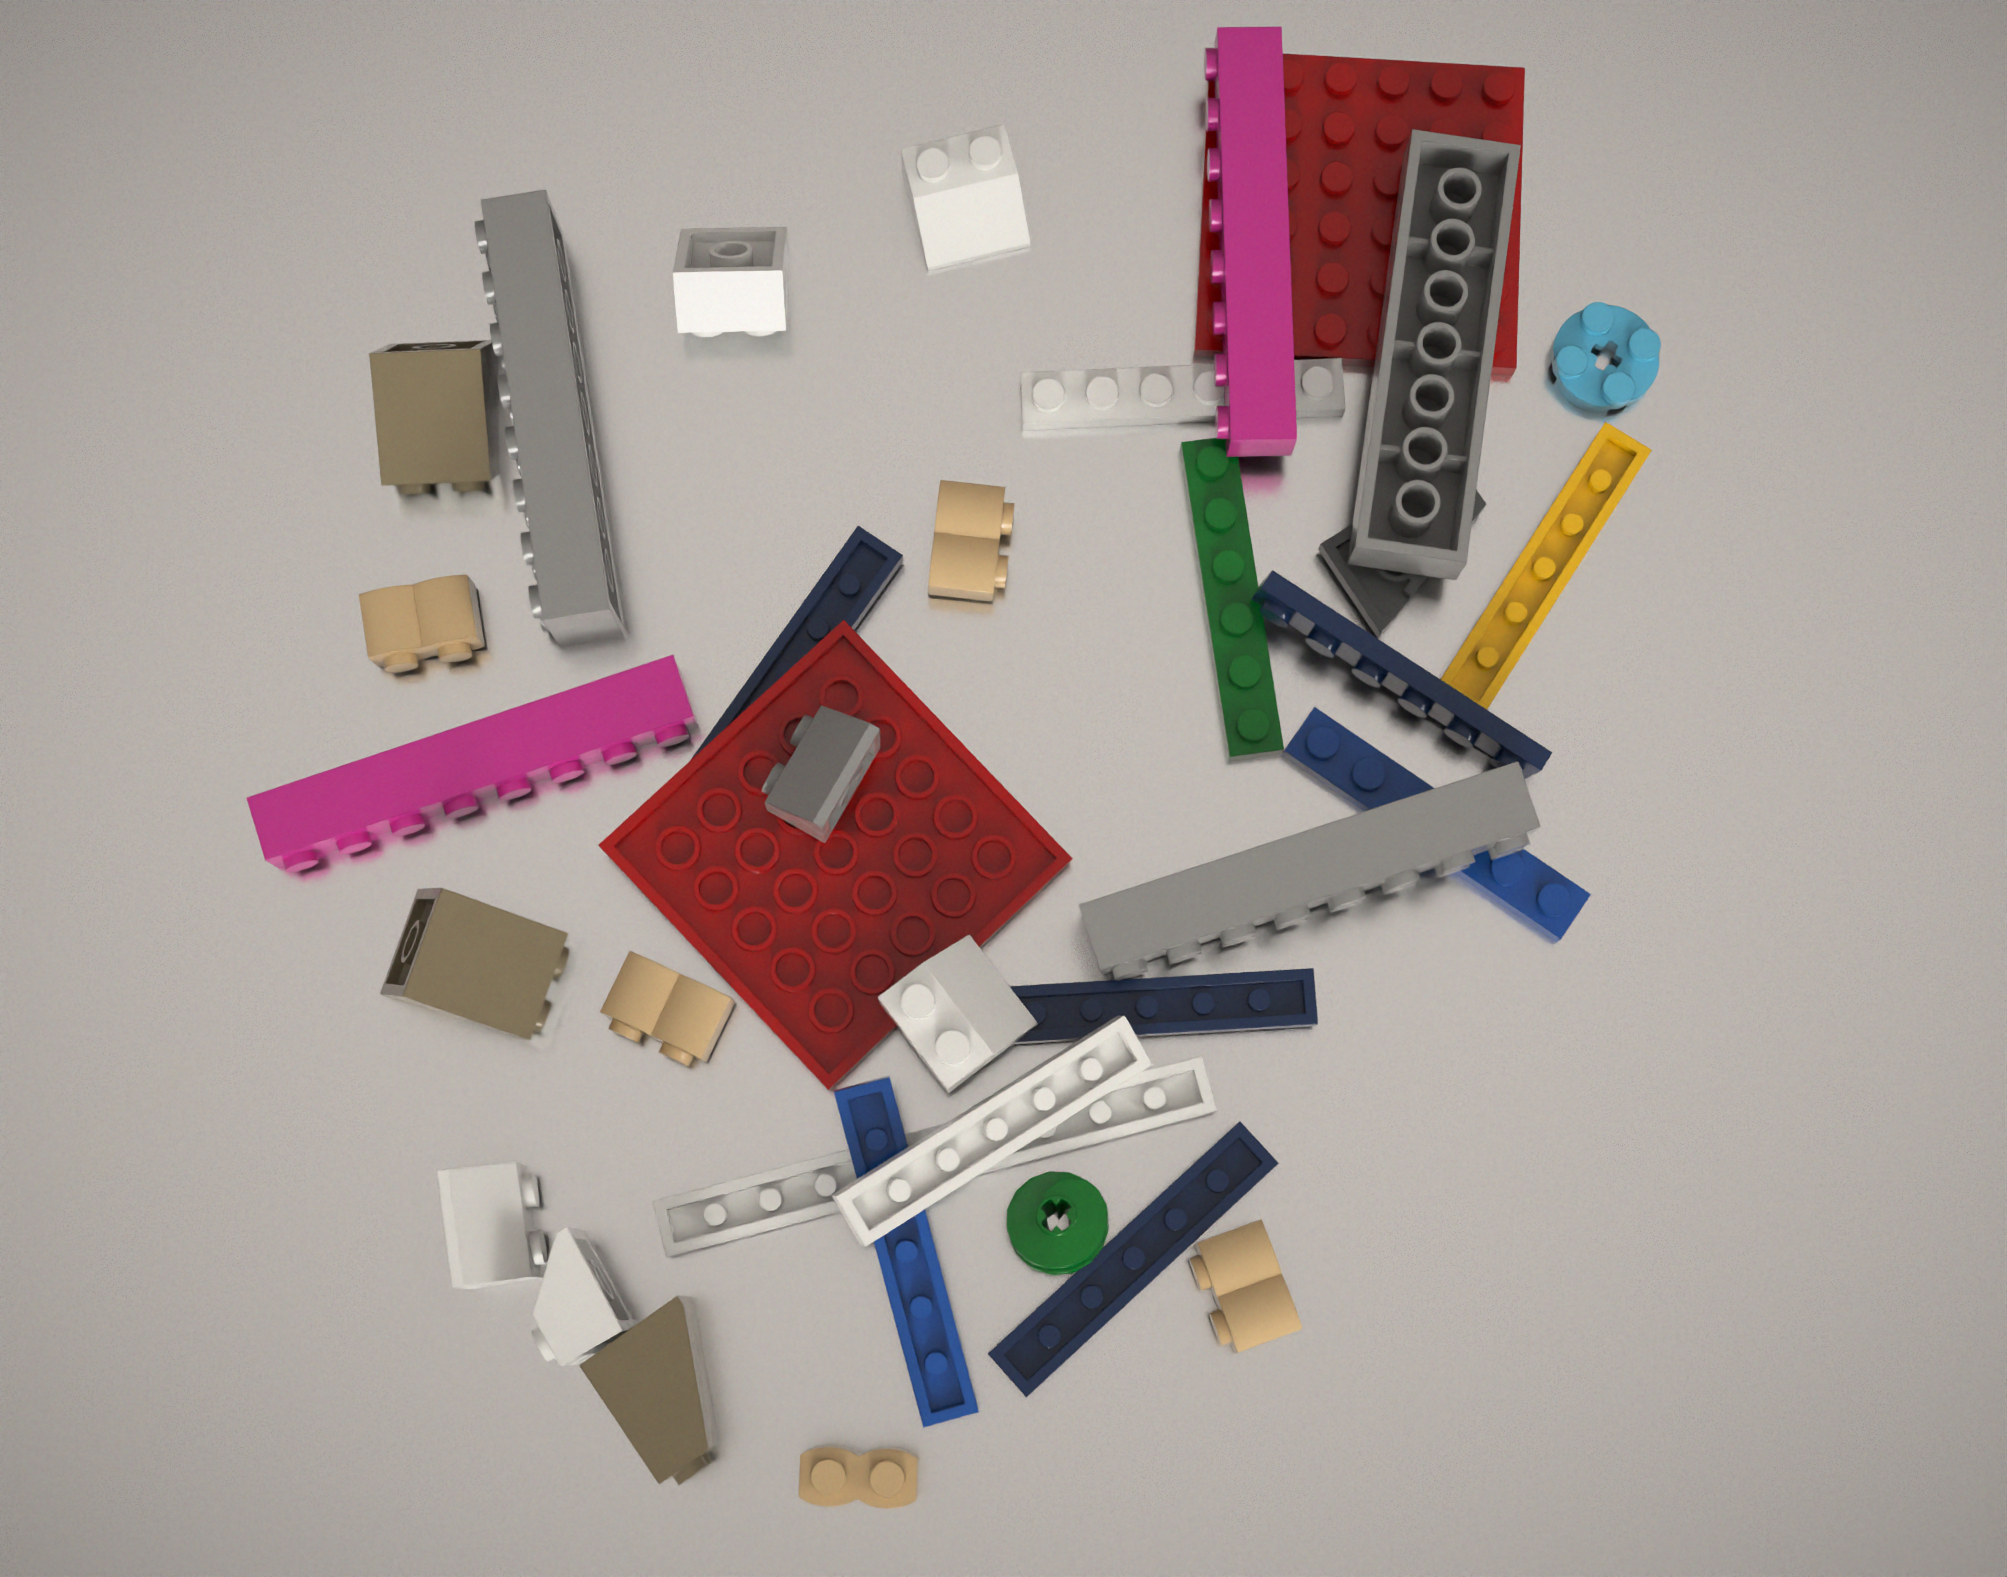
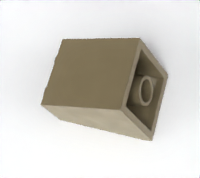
[369,340,499,494]
[380,888,569,1041]
[579,1296,720,1485]

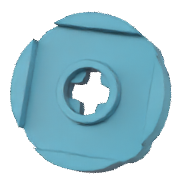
[1549,302,1661,413]

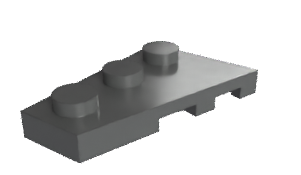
[1318,489,1487,638]

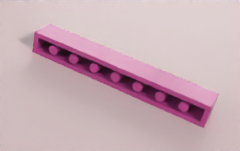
[1204,26,1297,457]
[246,655,699,872]

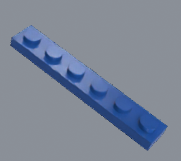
[1282,707,1591,943]
[834,1076,979,1428]

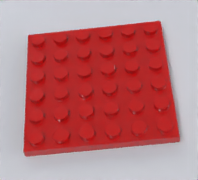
[1193,53,1525,375]
[598,620,1073,1091]

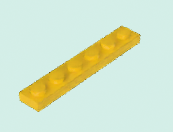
[1441,422,1652,709]

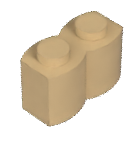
[928,480,1015,602]
[359,574,485,672]
[600,951,735,1067]
[1189,1219,1302,1353]
[799,1444,919,1509]

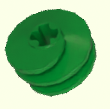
[1006,1171,1109,1275]

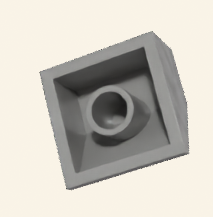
[762,705,881,843]

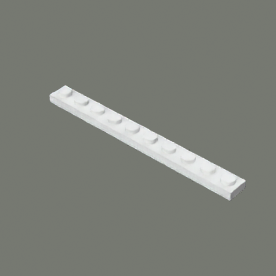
[653,1056,1217,1257]

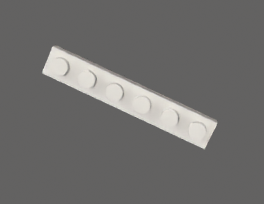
[1020,358,1345,431]
[831,1015,1153,1247]

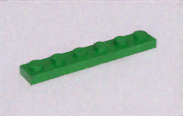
[1180,438,1284,761]

